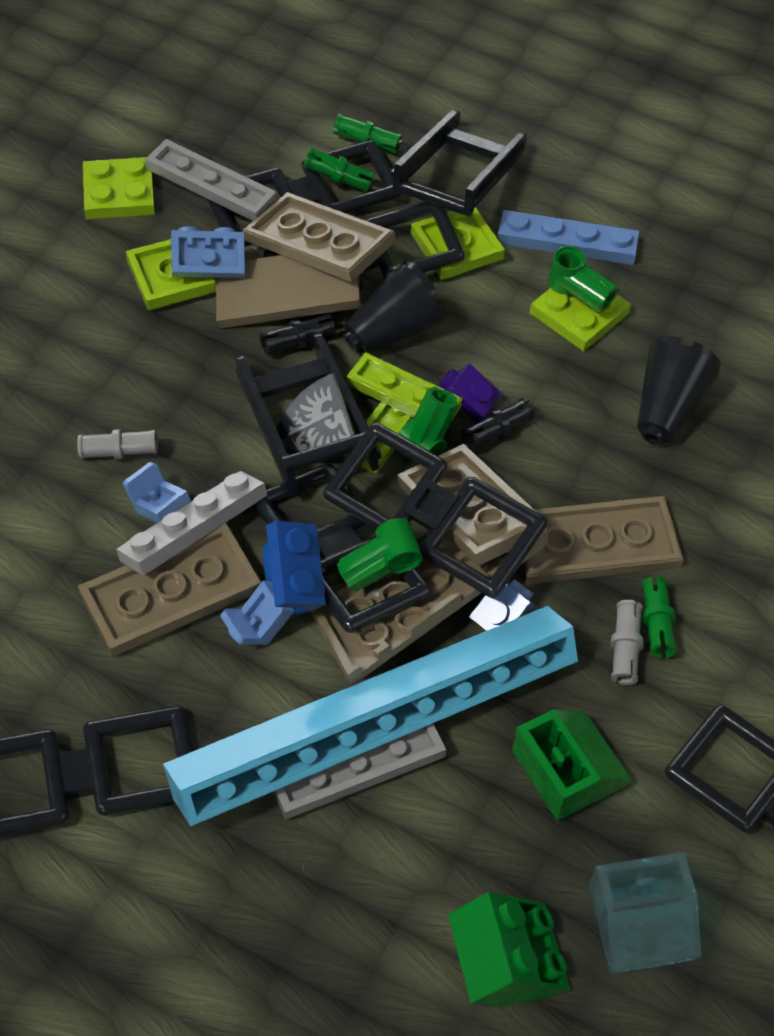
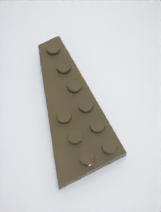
[310,534,546,686]

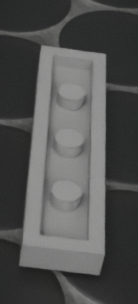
[145,139,277,221]
[116,471,268,576]
[273,723,446,820]

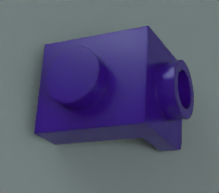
[438,363,501,422]

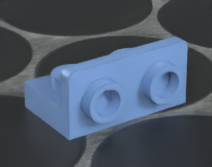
[170,226,245,278]

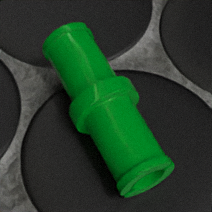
[333,114,403,155]
[303,147,374,193]
[642,576,677,658]

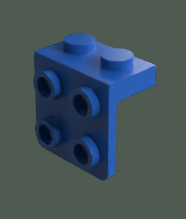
[263,521,326,620]

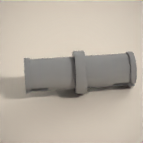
[77,429,158,460]
[610,600,644,685]

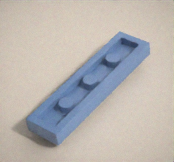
[497,210,639,265]

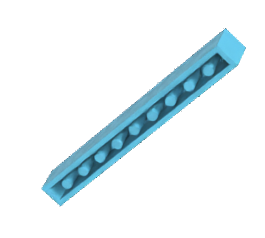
[163,606,578,827]

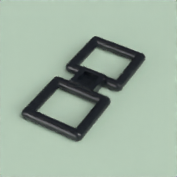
[207,140,402,244]
[263,202,465,291]
[323,422,547,598]
[253,463,432,633]
[665,705,774,833]
[0,706,193,836]

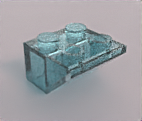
[588,852,702,974]

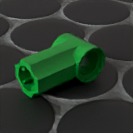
[548,246,619,313]
[398,387,459,456]
[337,518,422,592]

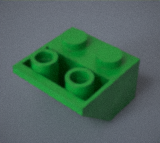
[512,709,632,821]
[448,892,571,1008]

